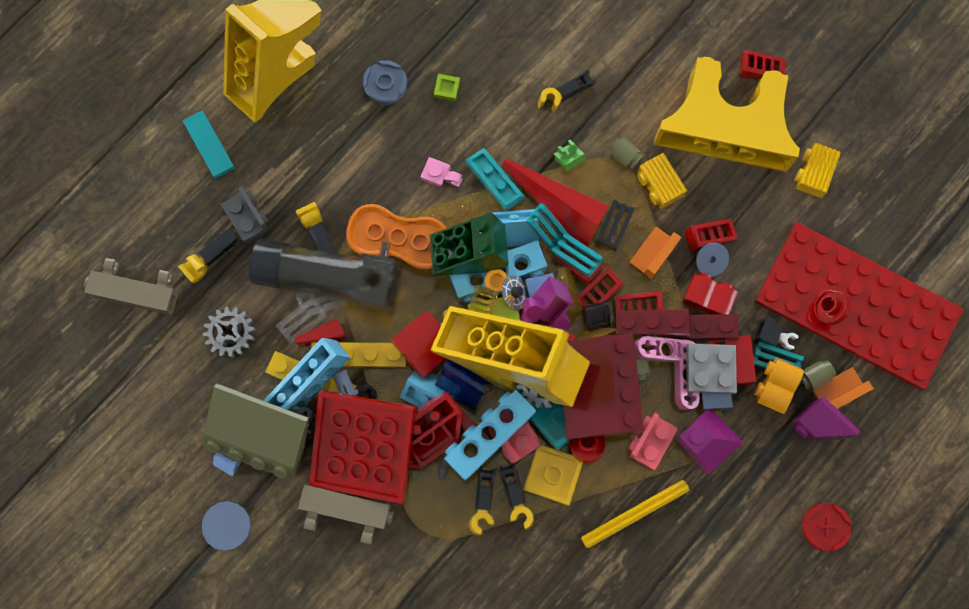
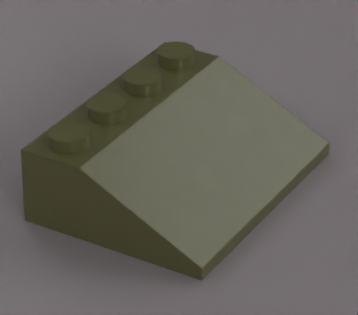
[203,383,308,481]

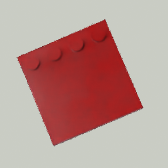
[309,390,416,504]

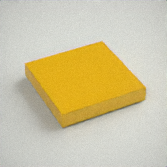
[523,445,583,506]

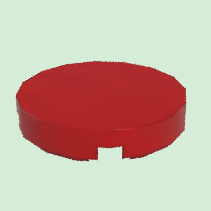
[802,503,851,552]

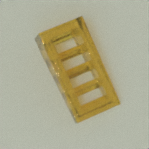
[558,267,583,316]
[468,285,499,315]

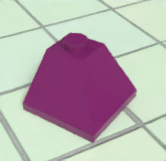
[792,397,861,440]
[675,409,743,475]

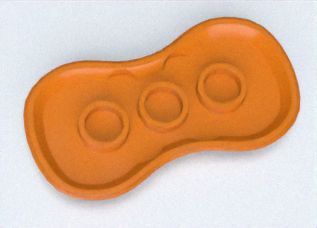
[346,204,447,269]

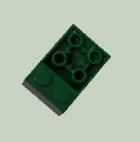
[430,212,509,276]

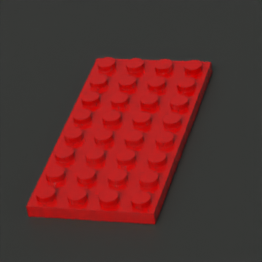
[754,222,964,391]

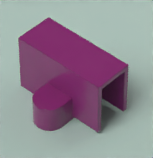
[519,276,573,331]

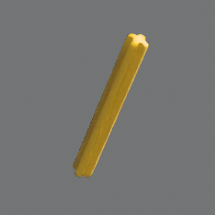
[581,480,689,548]

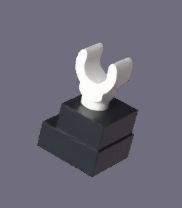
[753,316,799,351]

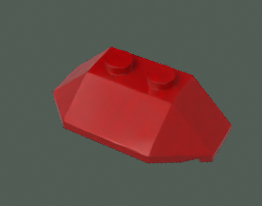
[409,392,462,469]

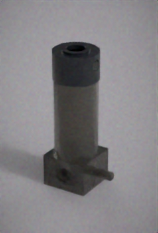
[249,238,403,314]

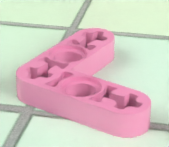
[634,336,700,410]

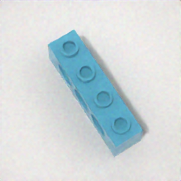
[449,240,547,304]
[263,338,351,414]
[444,390,536,481]

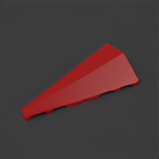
[502,158,609,247]

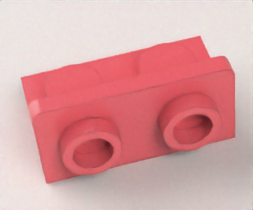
[488,410,543,463]
[628,413,678,471]

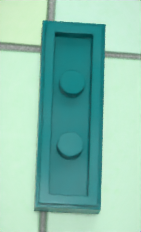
[183,110,235,179]
[466,148,524,211]

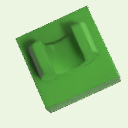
[554,140,586,172]

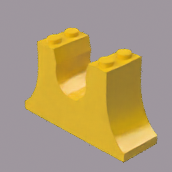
[223,0,322,123]
[654,57,800,172]
[431,306,590,407]

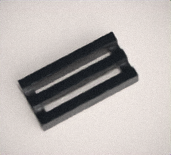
[595,199,635,251]

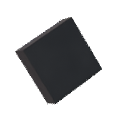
[583,301,611,330]

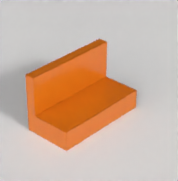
[629,227,682,279]
[813,367,874,409]

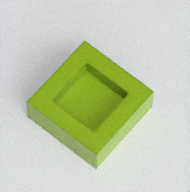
[434,74,460,102]

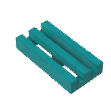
[526,204,569,250]
[551,233,603,278]
[753,341,804,369]

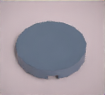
[363,60,407,105]
[202,501,252,551]

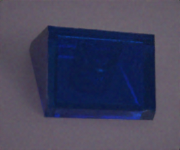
[435,360,493,410]

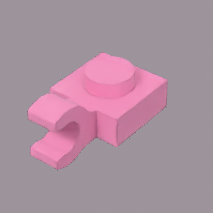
[420,157,463,188]

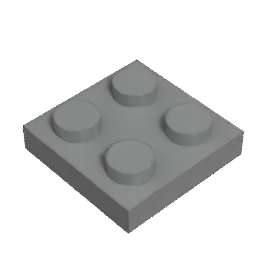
[686,344,737,394]

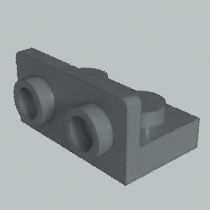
[221,187,269,244]

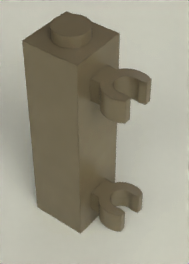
[84,258,178,316]
[298,485,394,544]

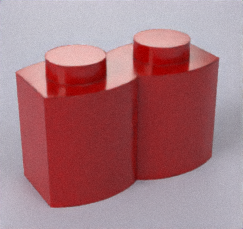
[682,273,738,315]

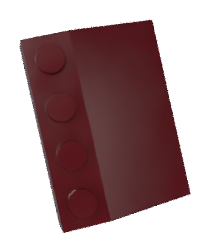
[563,334,644,440]

